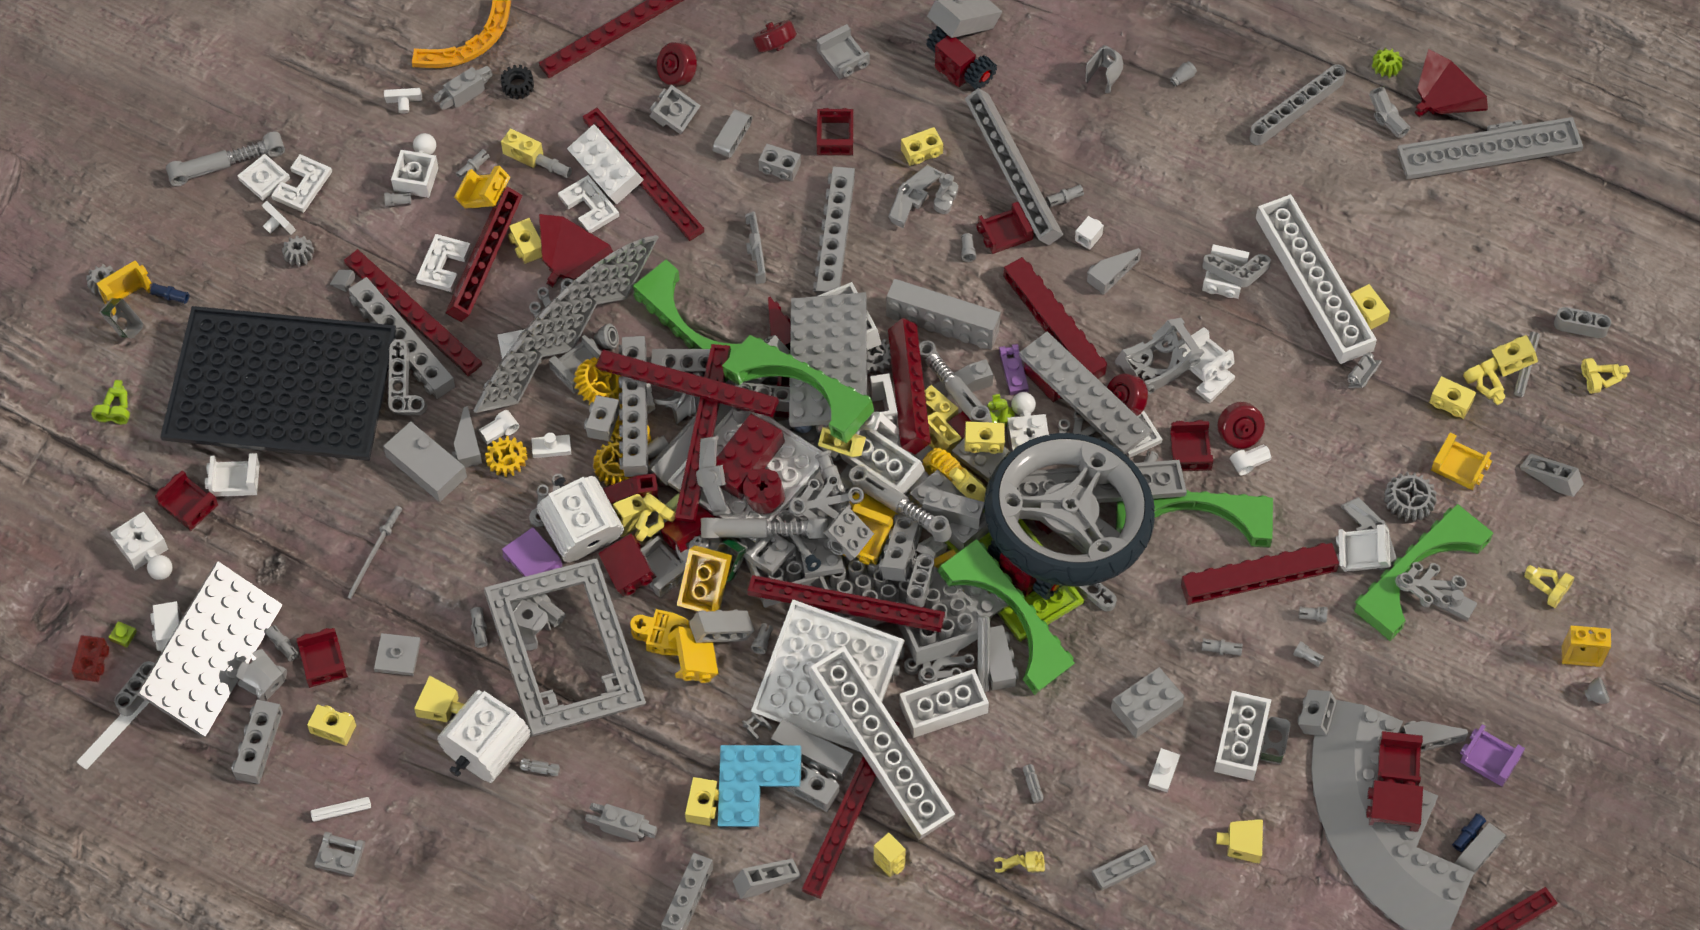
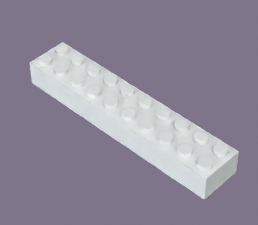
[1256,194,1377,364]
[809,646,955,840]

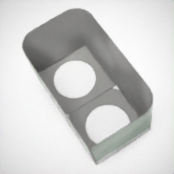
[99,298,143,338]
[716,538,748,583]
[1260,717,1290,764]

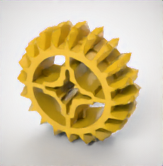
[573,357,622,405]
[593,439,636,486]
[922,448,963,482]

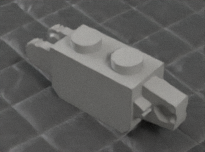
[433,66,492,110]
[585,803,657,841]

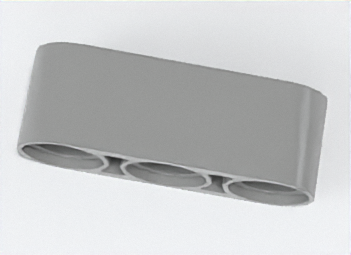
[713,109,752,158]
[1554,307,1611,338]
[907,554,934,607]
[114,661,155,716]
[1455,823,1506,875]

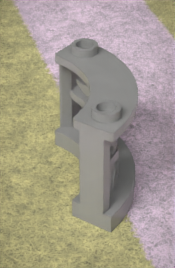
[1114,318,1204,395]

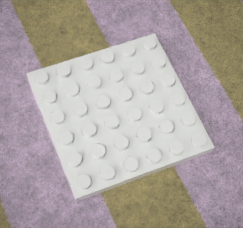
[667,408,823,543]
[751,600,905,752]

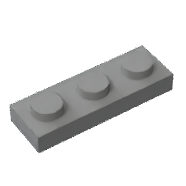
[1092,845,1156,890]

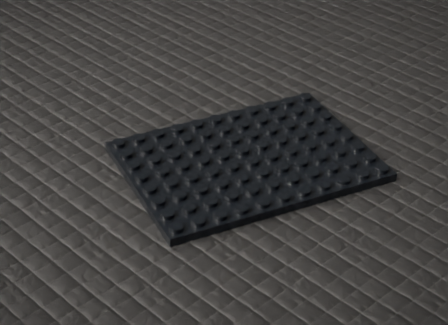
[160,306,397,461]

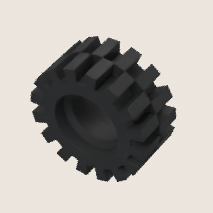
[501,65,534,100]

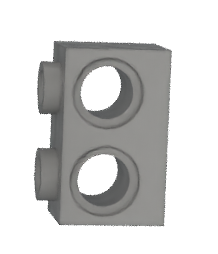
[759,144,801,182]

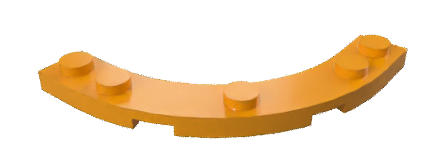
[412,0,511,68]

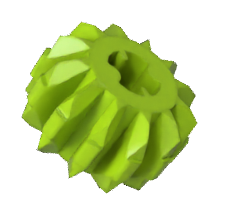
[1372,47,1403,79]

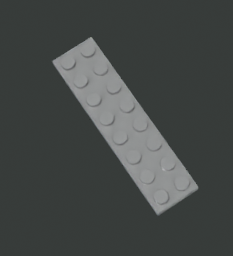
[1019,332,1151,454]

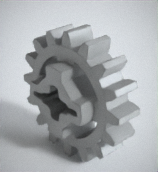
[867,339,891,375]

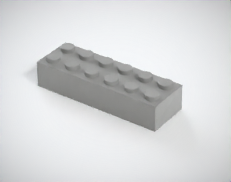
[886,279,1001,350]

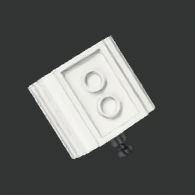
[536,476,624,563]
[437,690,531,783]

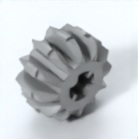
[282,235,314,267]
[86,264,116,295]

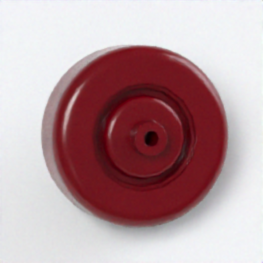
[753,20,797,53]
[657,42,697,86]
[1107,373,1148,416]
[1217,402,1265,449]

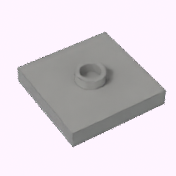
[374,633,421,676]

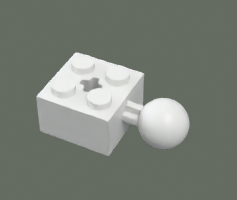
[391,133,438,198]
[1007,392,1049,451]
[110,511,173,580]
[150,601,183,652]

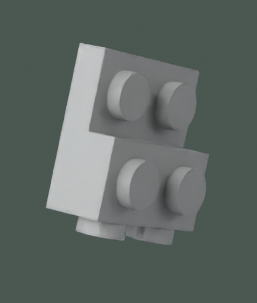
[649,85,701,134]

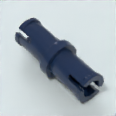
[150,283,189,304]
[1452,813,1486,852]

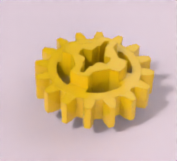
[485,436,528,477]

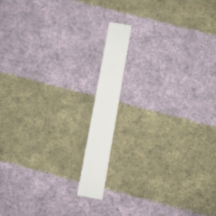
[77,700,149,770]

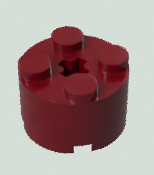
[743,469,785,514]

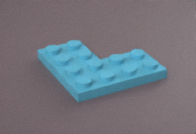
[718,745,802,827]

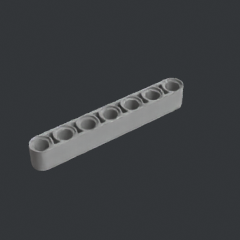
[1249,64,1346,145]

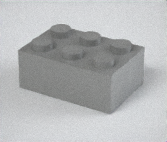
[1111,667,1184,738]

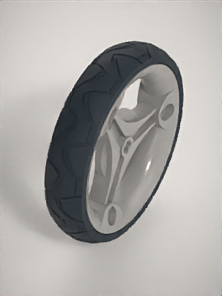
[984,433,1155,587]

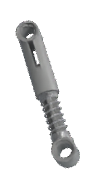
[166,132,285,186]
[919,341,993,423]
[849,465,952,542]
[701,518,828,538]

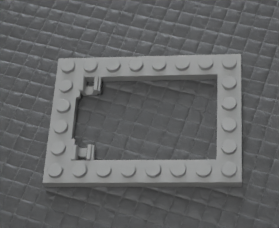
[484,558,646,737]

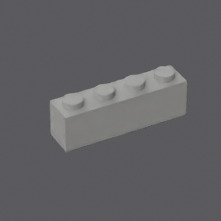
[771,719,853,781]

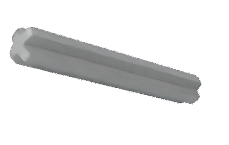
[1514,332,1540,397]
[978,615,990,692]

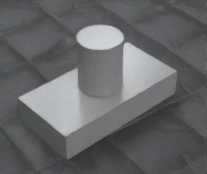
[1433,588,1477,622]

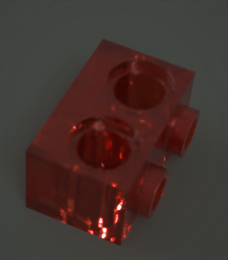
[71,635,109,682]

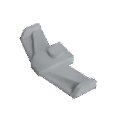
[888,164,943,228]
[745,211,766,284]
[696,436,731,516]
[1341,497,1397,571]

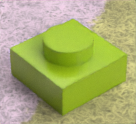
[108,621,137,648]

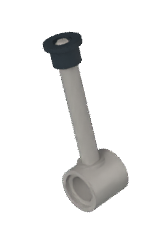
[777,510,821,571]

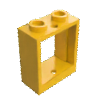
[1562,625,1611,667]

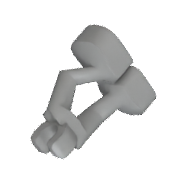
[934,173,958,214]

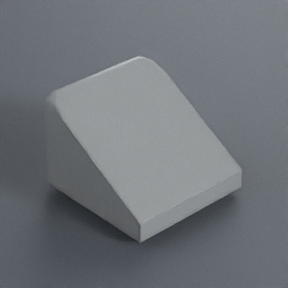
[330,270,355,292]

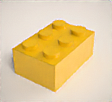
[677,545,732,612]

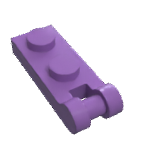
[999,344,1029,395]

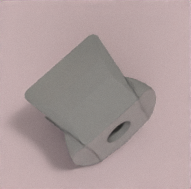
[1086,45,1123,93]
[511,599,551,651]
[236,649,287,701]

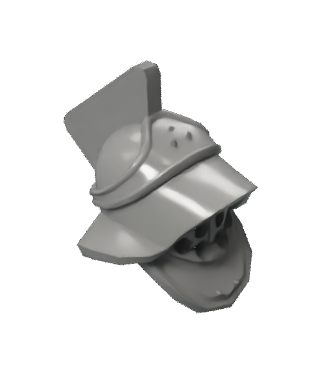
[653,371,700,424]

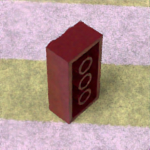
[716,413,785,500]

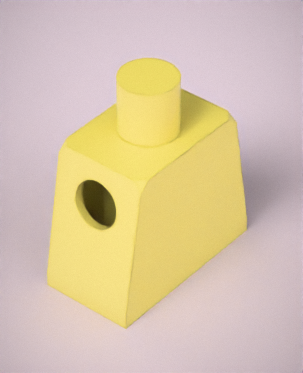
[949,467,987,502]
[613,494,647,537]
[414,676,464,722]
[1216,820,1263,863]

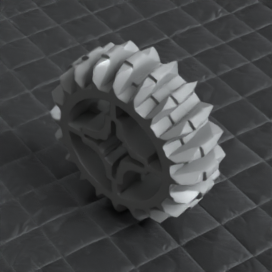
[1384,471,1437,522]

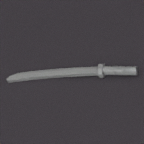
[348,506,402,599]

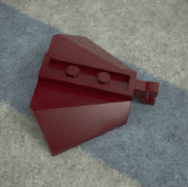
[1415,49,1488,117]
[539,214,613,288]

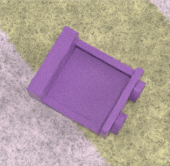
[502,527,562,577]
[1460,724,1525,787]

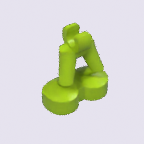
[91,380,130,424]
[986,394,1015,427]

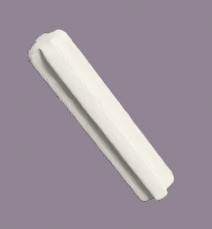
[311,797,371,822]

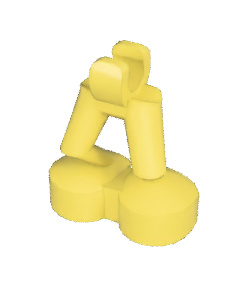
[1463,358,1505,405]
[1581,358,1630,394]
[635,493,676,542]
[1524,565,1574,608]
[994,851,1045,873]

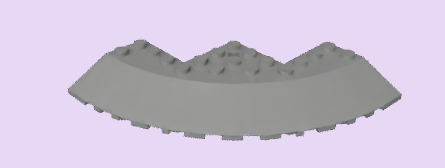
[473,235,659,413]
[738,535,991,665]
[1311,700,1474,930]

